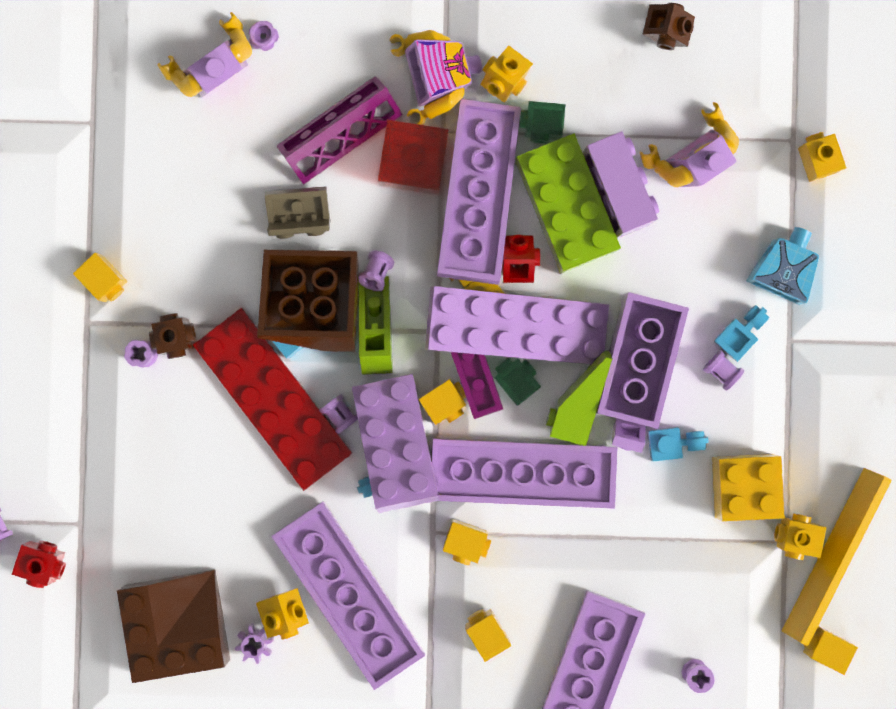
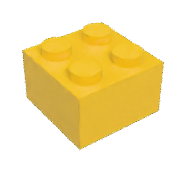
[712,454,785,522]

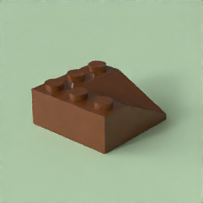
[257,249,359,352]
[117,569,231,683]

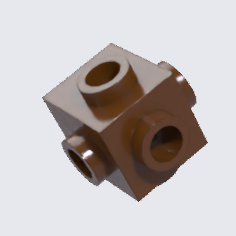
[642,2,695,51]
[149,313,196,359]

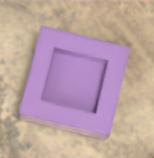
[612,418,646,453]

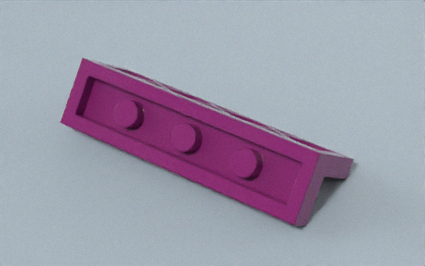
[277,76,403,185]
[451,352,503,419]

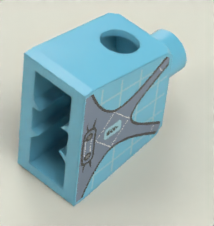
[746,227,819,305]

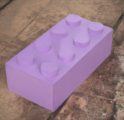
[596,292,689,429]
[352,374,439,513]

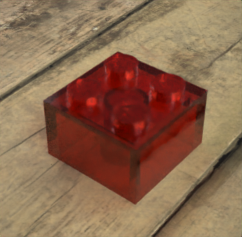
[378,119,449,195]

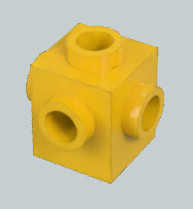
[480,45,533,103]
[774,513,827,560]
[256,588,309,640]

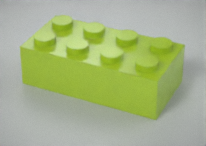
[515,133,621,274]

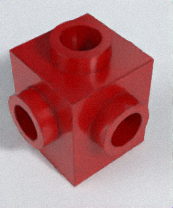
[502,234,540,283]
[11,541,66,588]

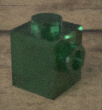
[519,101,566,144]
[493,357,541,406]

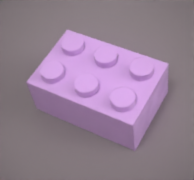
[583,131,660,239]

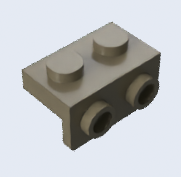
[264,186,331,239]

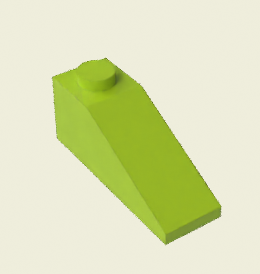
[359,276,393,375]
[546,351,612,446]

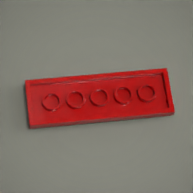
[193,308,353,491]

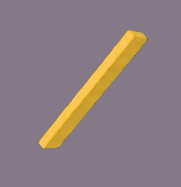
[781,468,892,646]

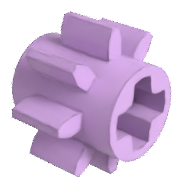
[235,623,274,664]

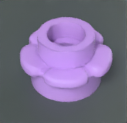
[249,21,279,51]

